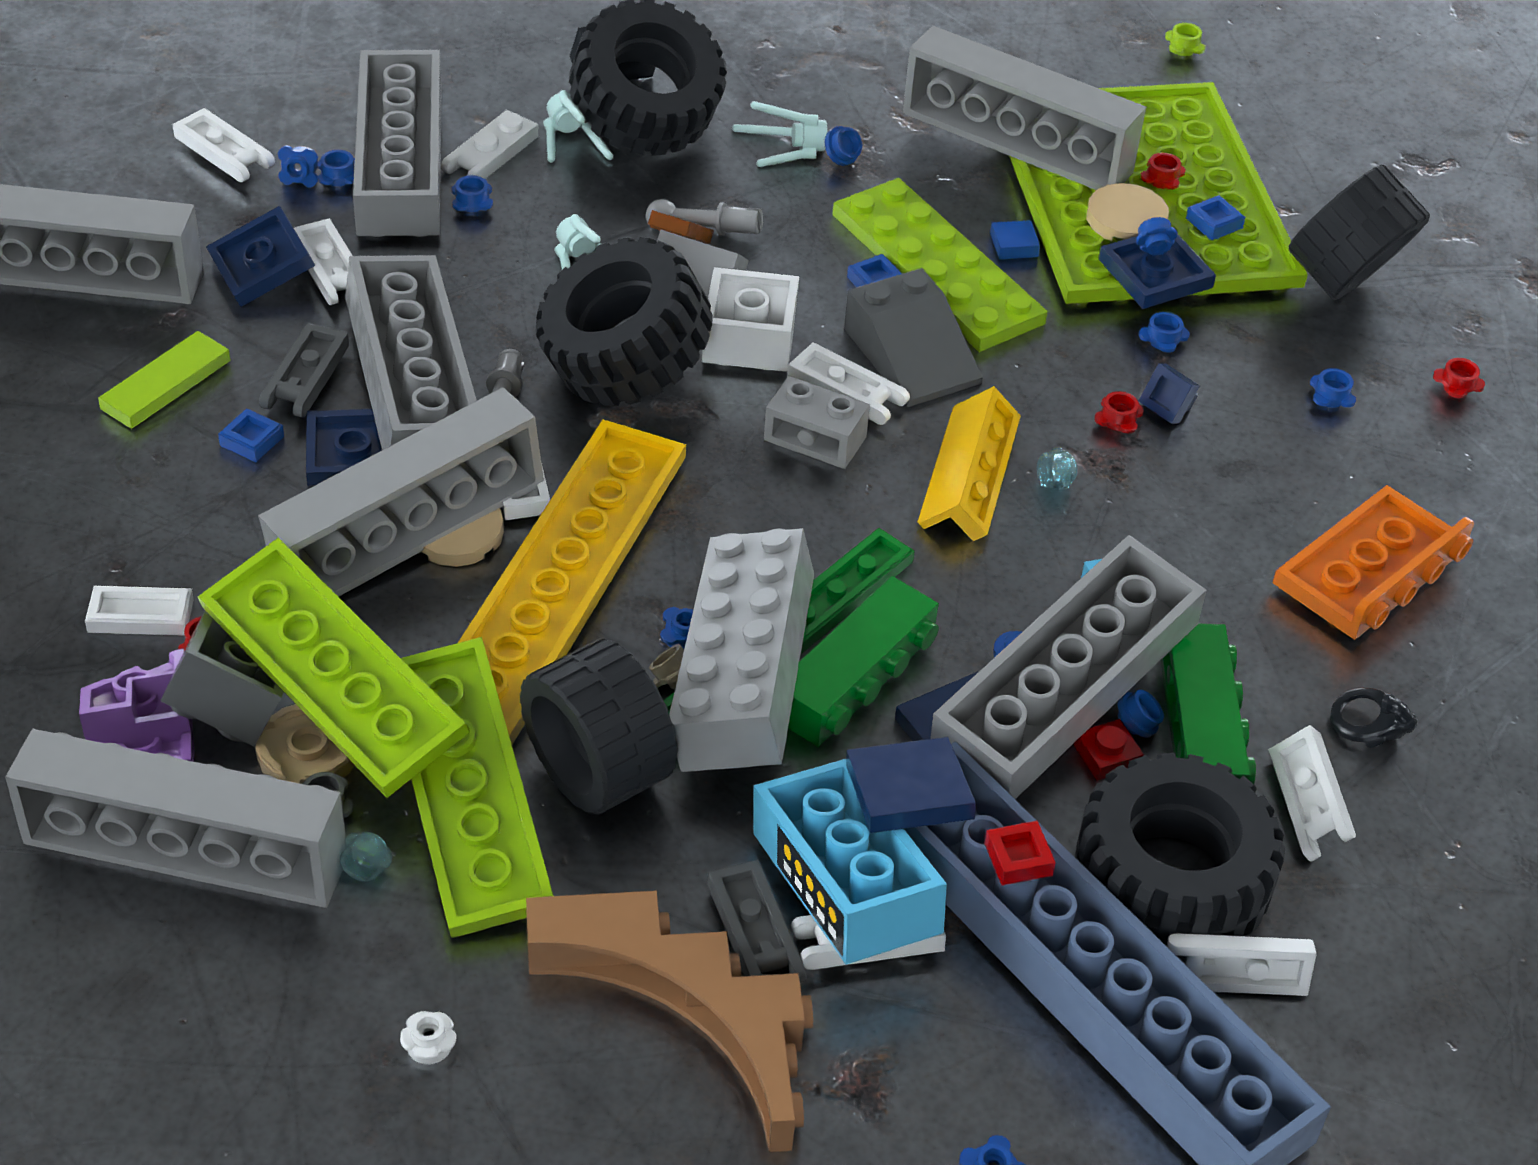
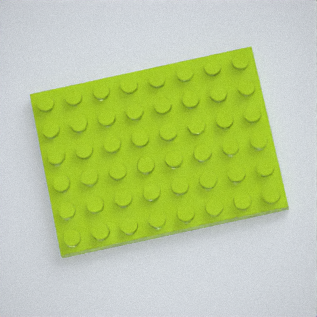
[1009,82,1308,304]

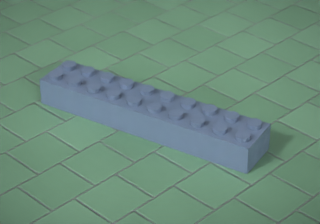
[904,741,1331,1165]

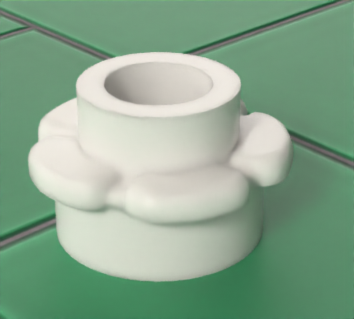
[400,1011,456,1064]

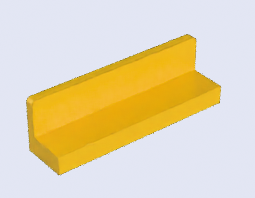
[918,386,1021,541]

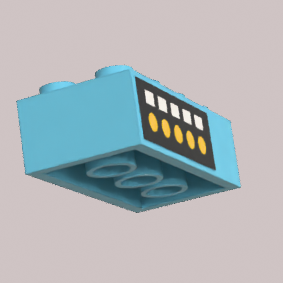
[753,759,947,965]

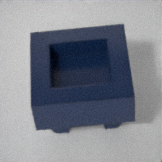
[1138,363,1200,424]

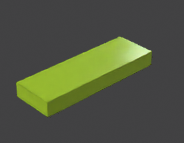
[98,331,231,429]

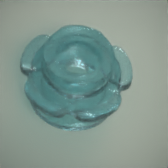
[1037,447,1077,492]
[340,832,392,881]

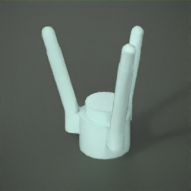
[543,90,613,162]
[732,101,827,167]
[554,214,601,270]

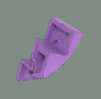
[79,649,195,762]

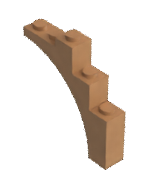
[526,891,813,1152]

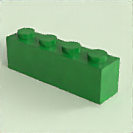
[788,576,939,747]
[1160,623,1256,784]

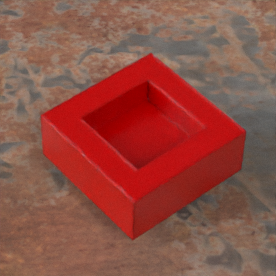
[1074,719,1144,781]
[984,820,1056,886]

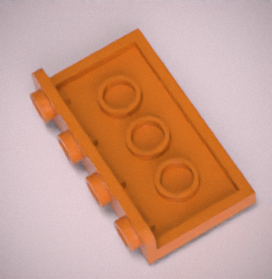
[1272,485,1474,640]

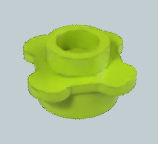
[1165,23,1206,56]

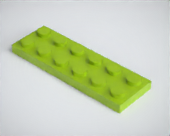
[833,177,1048,352]
[197,538,469,798]
[401,637,553,938]

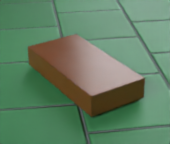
[648,210,714,244]

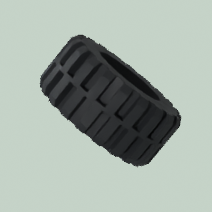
[569,0,727,156]
[535,237,713,406]
[1074,753,1285,957]

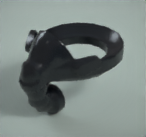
[1330,688,1418,748]

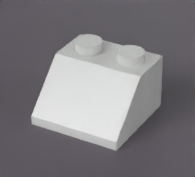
[702,267,799,372]

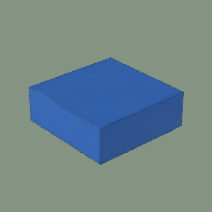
[1186,195,1245,241]
[990,220,1040,259]
[847,254,902,287]
[218,408,284,463]

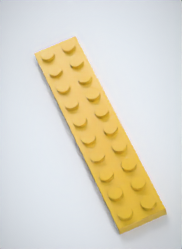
[458,419,686,745]

